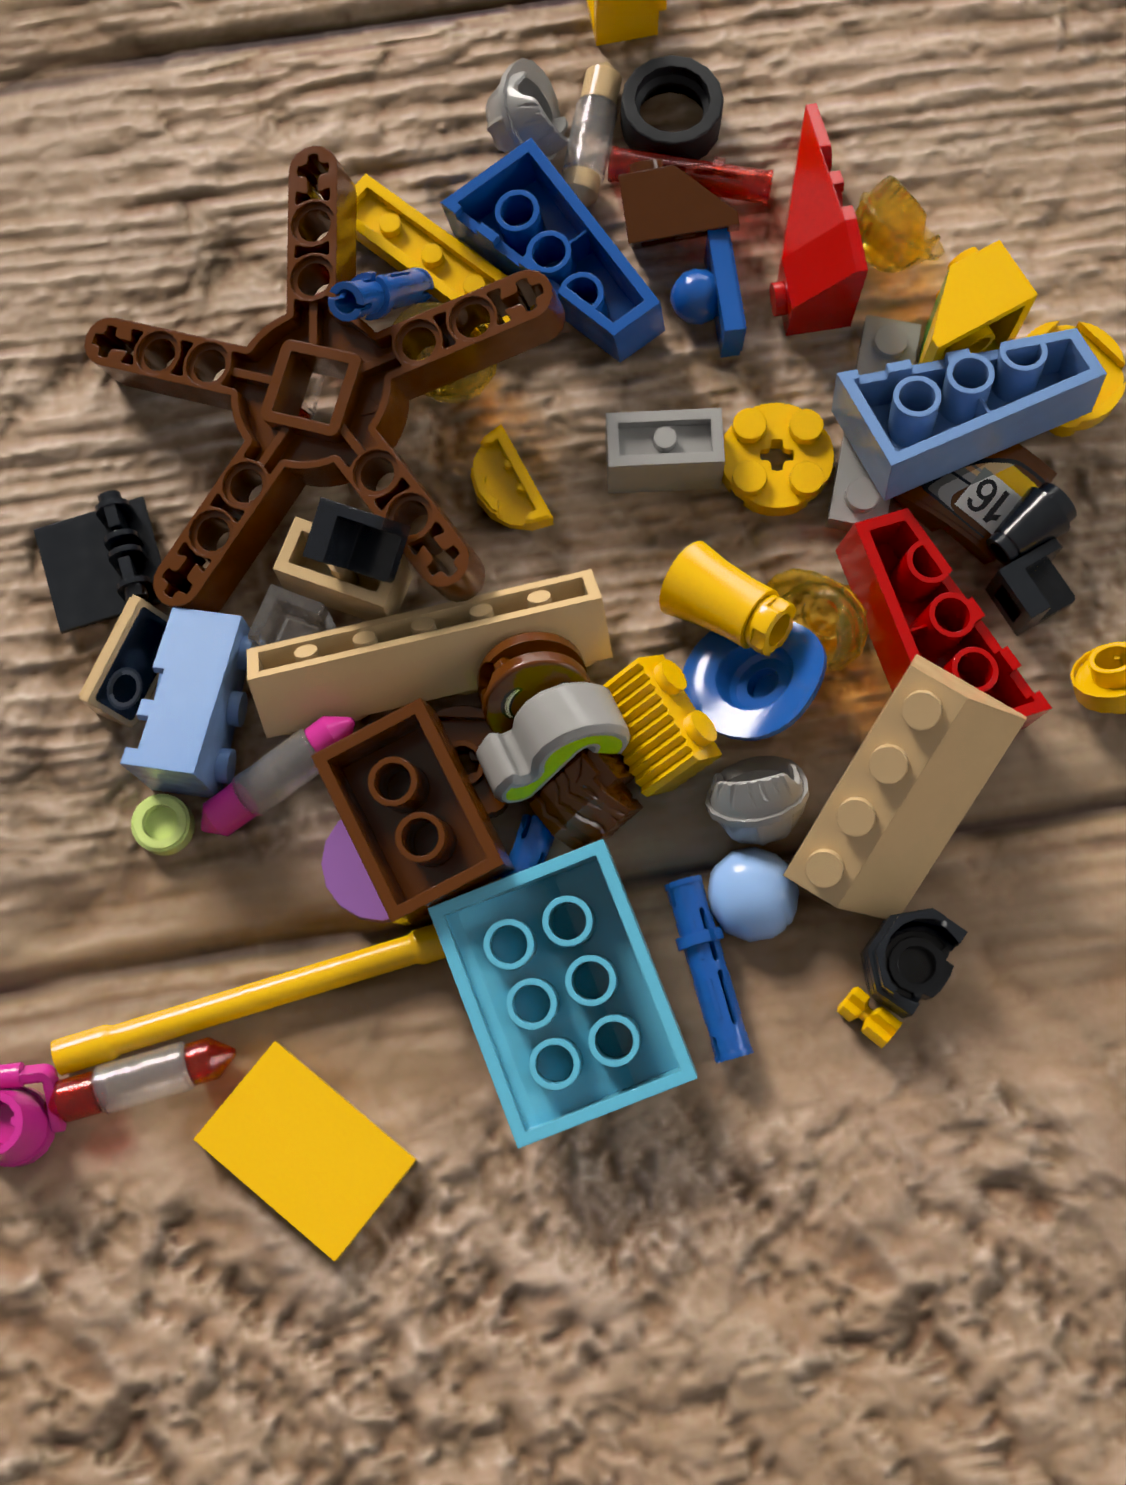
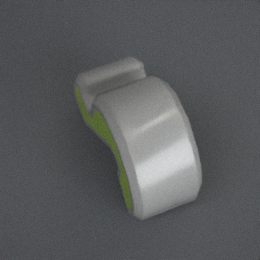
[476,682,631,803]

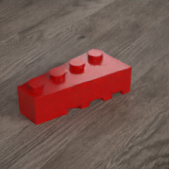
[835,508,1052,730]

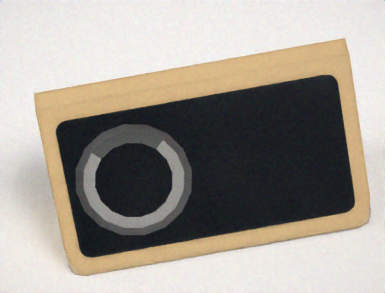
[79,594,169,728]

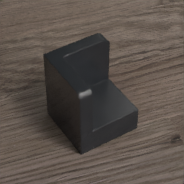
[303,497,411,583]
[985,538,1075,636]

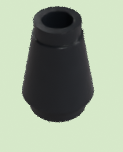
[986,482,1077,565]

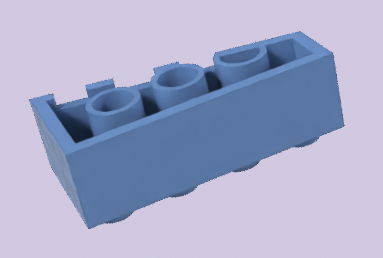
[831,328,1107,501]

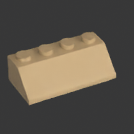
[783,654,1027,919]

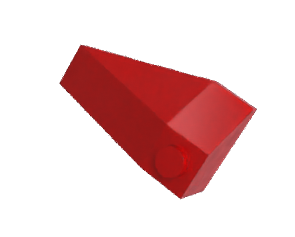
[769,103,868,336]

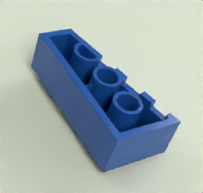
[440,138,665,363]

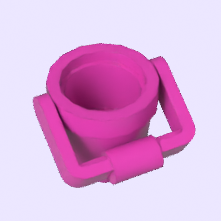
[0,1062,67,1168]

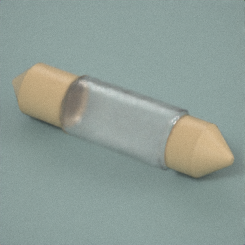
[562,62,622,208]

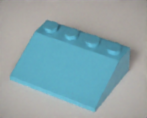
[428,839,697,1149]

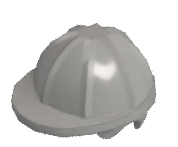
[485,58,570,161]
[705,756,809,846]

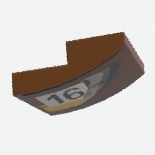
[893,443,1057,564]

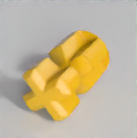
[837,987,903,1049]

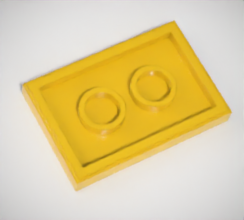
[193,1041,418,1262]

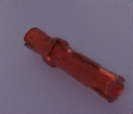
[607,145,774,206]

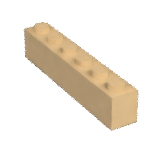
[246,569,613,738]

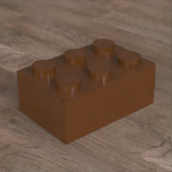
[311,698,515,925]

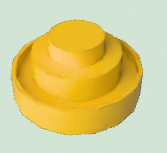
[1070,642,1126,714]

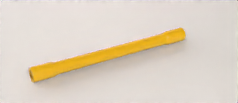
[51,924,446,1076]

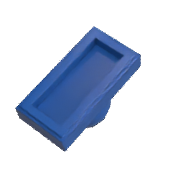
[670,228,747,358]

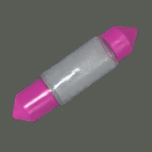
[201,716,355,837]

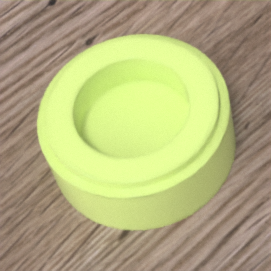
[131,794,195,856]

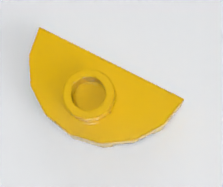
[470,424,554,531]

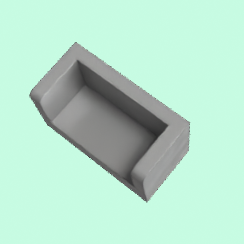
[605,408,725,494]

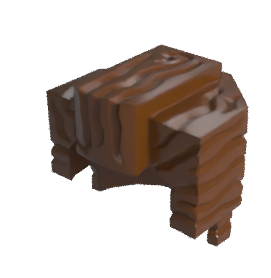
[527,748,643,850]

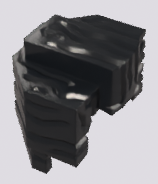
[860,908,968,1019]

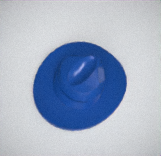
[683,621,827,741]

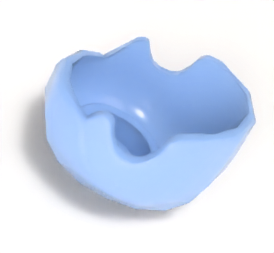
[708,846,799,942]

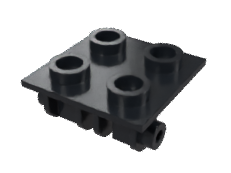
[33,490,162,634]

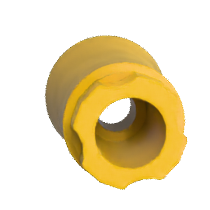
[659,541,797,656]

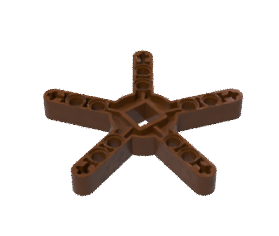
[84,146,566,613]

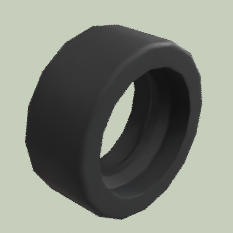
[620,55,724,167]

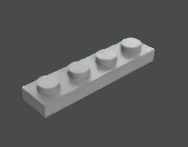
[825,315,922,531]

